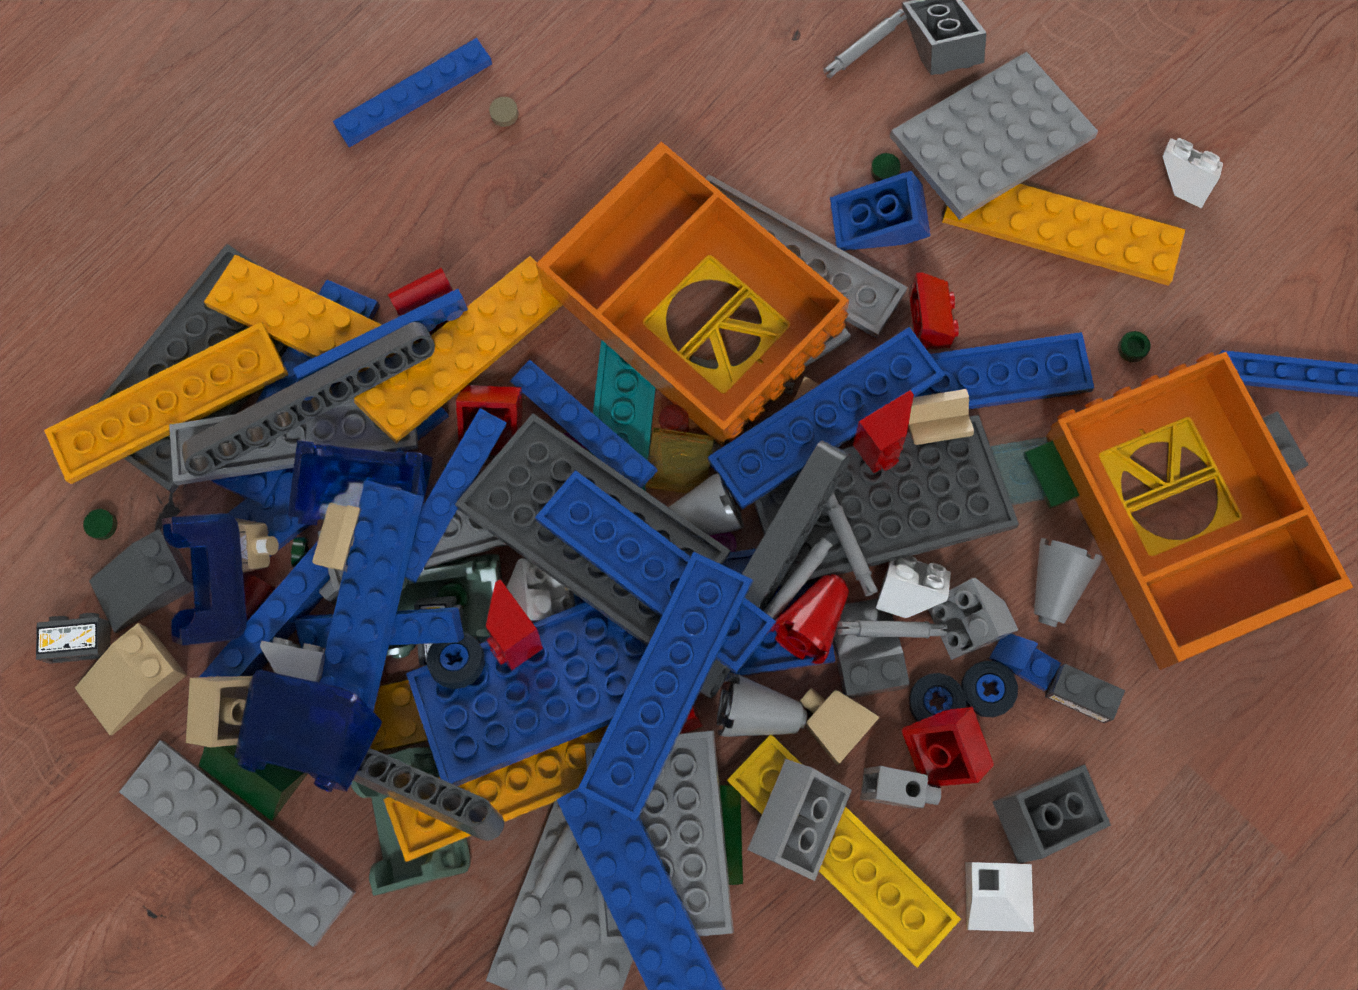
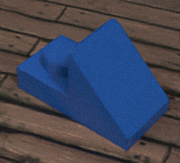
[989,634,1061,691]

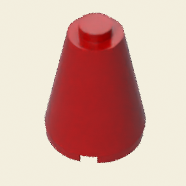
[771,574,849,664]

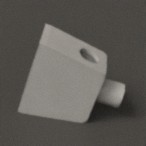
[860,766,941,809]

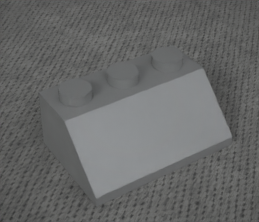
[747,759,852,881]

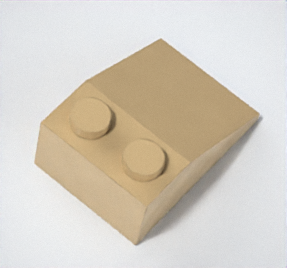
[75,623,187,736]
[186,676,290,747]

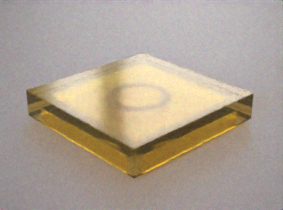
[646,428,714,493]

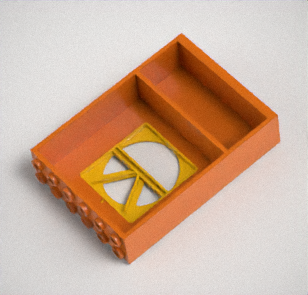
[536,141,849,447]
[1045,352,1354,670]

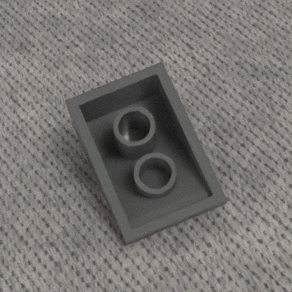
[902,0,986,75]
[89,529,198,633]
[833,599,910,698]
[993,764,1111,864]

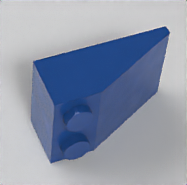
[830,171,931,251]

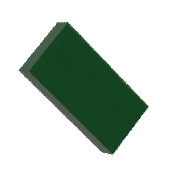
[1023,441,1080,509]

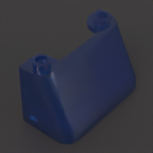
[288,440,433,530]
[162,513,247,646]
[235,670,382,792]

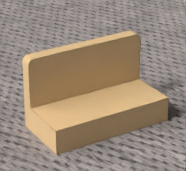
[908,389,974,445]
[313,503,361,572]

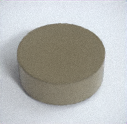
[489,97,519,127]

